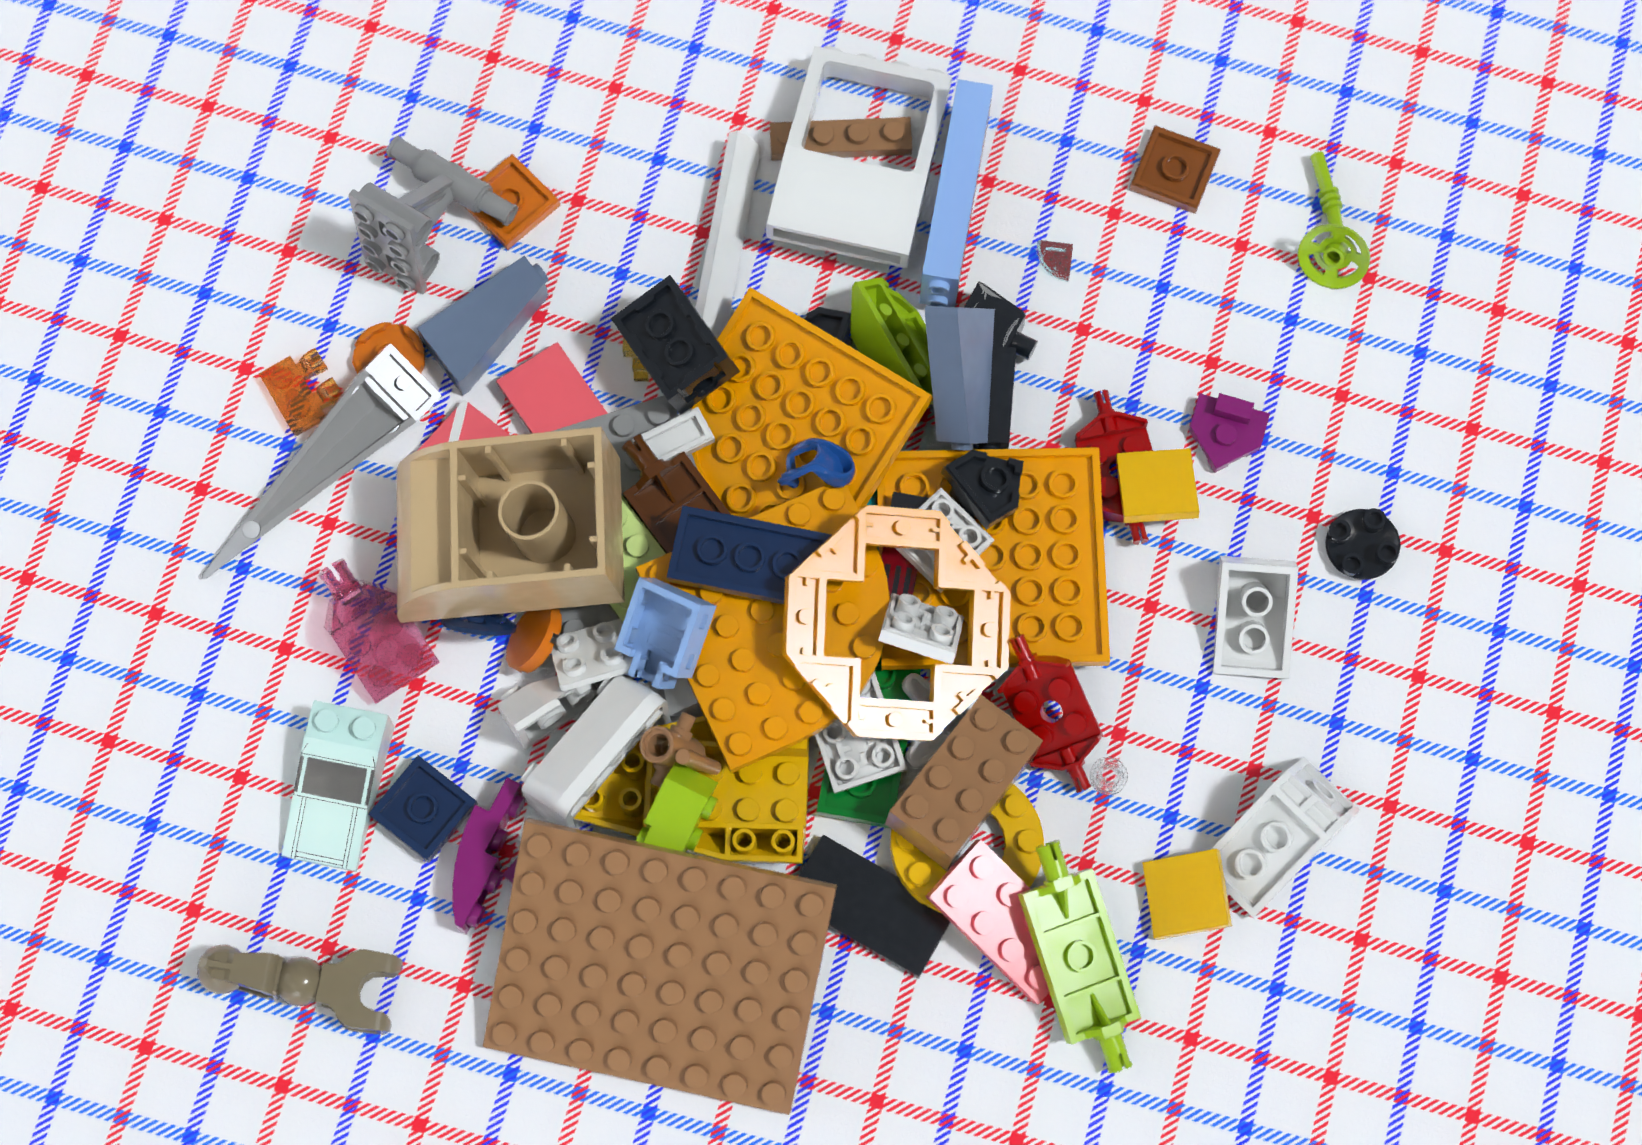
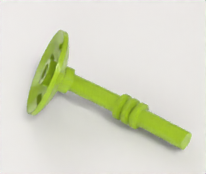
[1298,151,1370,289]

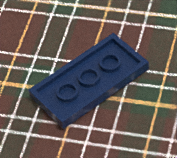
[667,505,832,605]

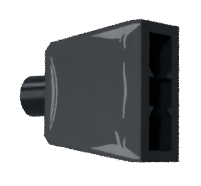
[964,281,1038,361]

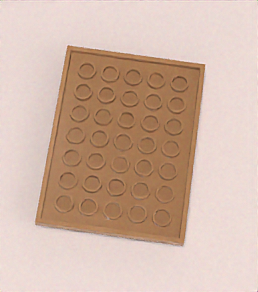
[483,818,837,1115]

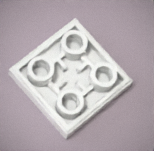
[896,488,994,593]
[878,593,964,664]

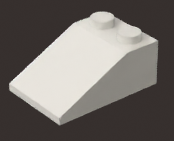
[1213,556,1299,679]

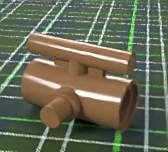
[640,711,721,788]

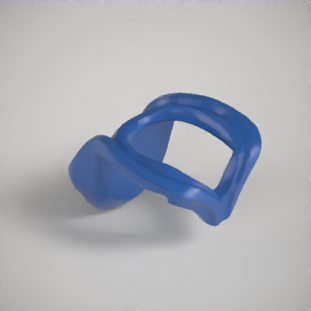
[777,438,855,488]

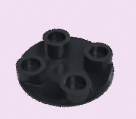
[1325,508,1401,580]

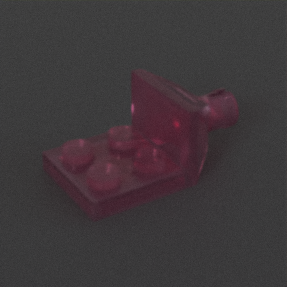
[318,558,440,704]

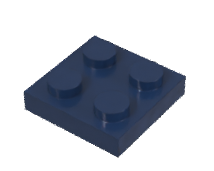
[368,755,478,863]

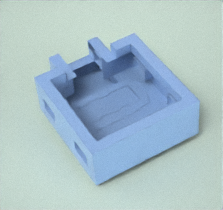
[614,577,716,689]

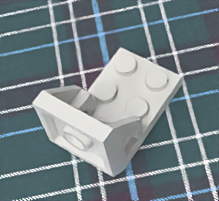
[1211,757,1360,918]

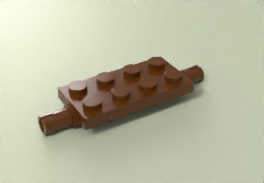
[622,434,731,554]

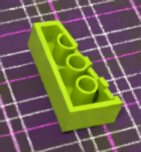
[636,762,718,852]

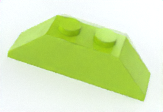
[851,277,933,405]

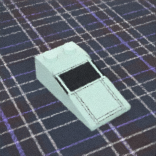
[281,700,395,872]

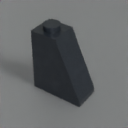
[973,346,1016,450]

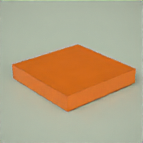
[465,154,561,250]

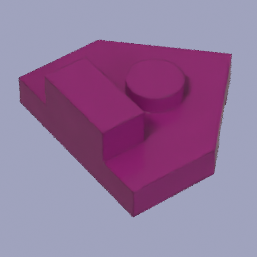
[1189,393,1270,473]

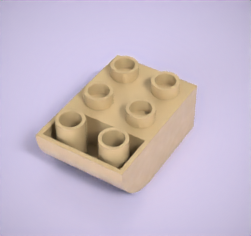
[396,427,625,623]

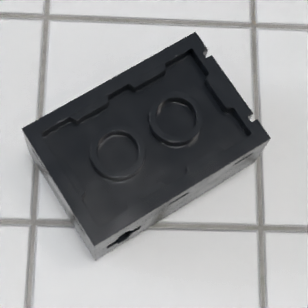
[611,275,740,415]

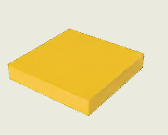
[1116,448,1200,523]
[1142,848,1232,940]

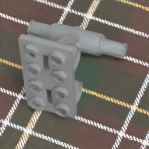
[348,136,518,295]

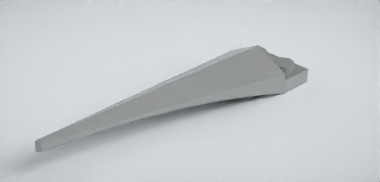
[201,343,442,578]

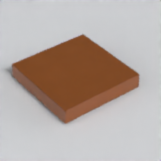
[1129,125,1221,214]

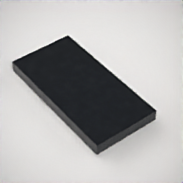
[799,835,951,979]

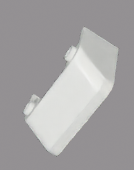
[521,675,671,828]

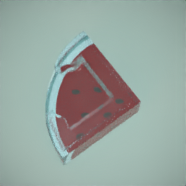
[1036,240,1073,282]

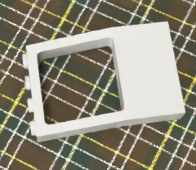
[766,46,952,269]

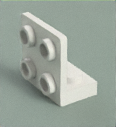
[550,619,633,691]

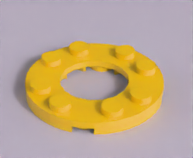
[890,784,1044,913]

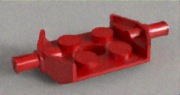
[1074,390,1153,545]
[997,633,1103,793]

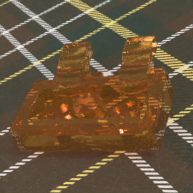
[259,348,342,437]

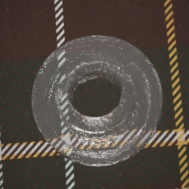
[1089,757,1128,795]

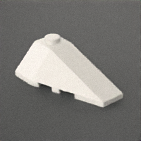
[497,657,636,750]

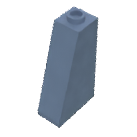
[417,256,549,395]
[925,306,995,450]

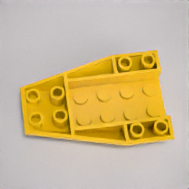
[573,716,809,864]

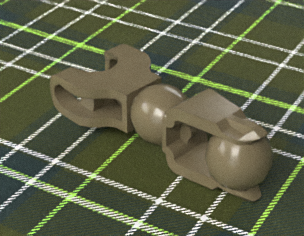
[197,944,403,1035]

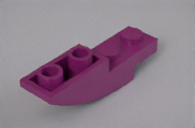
[452,777,526,935]

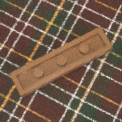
[770,117,913,161]

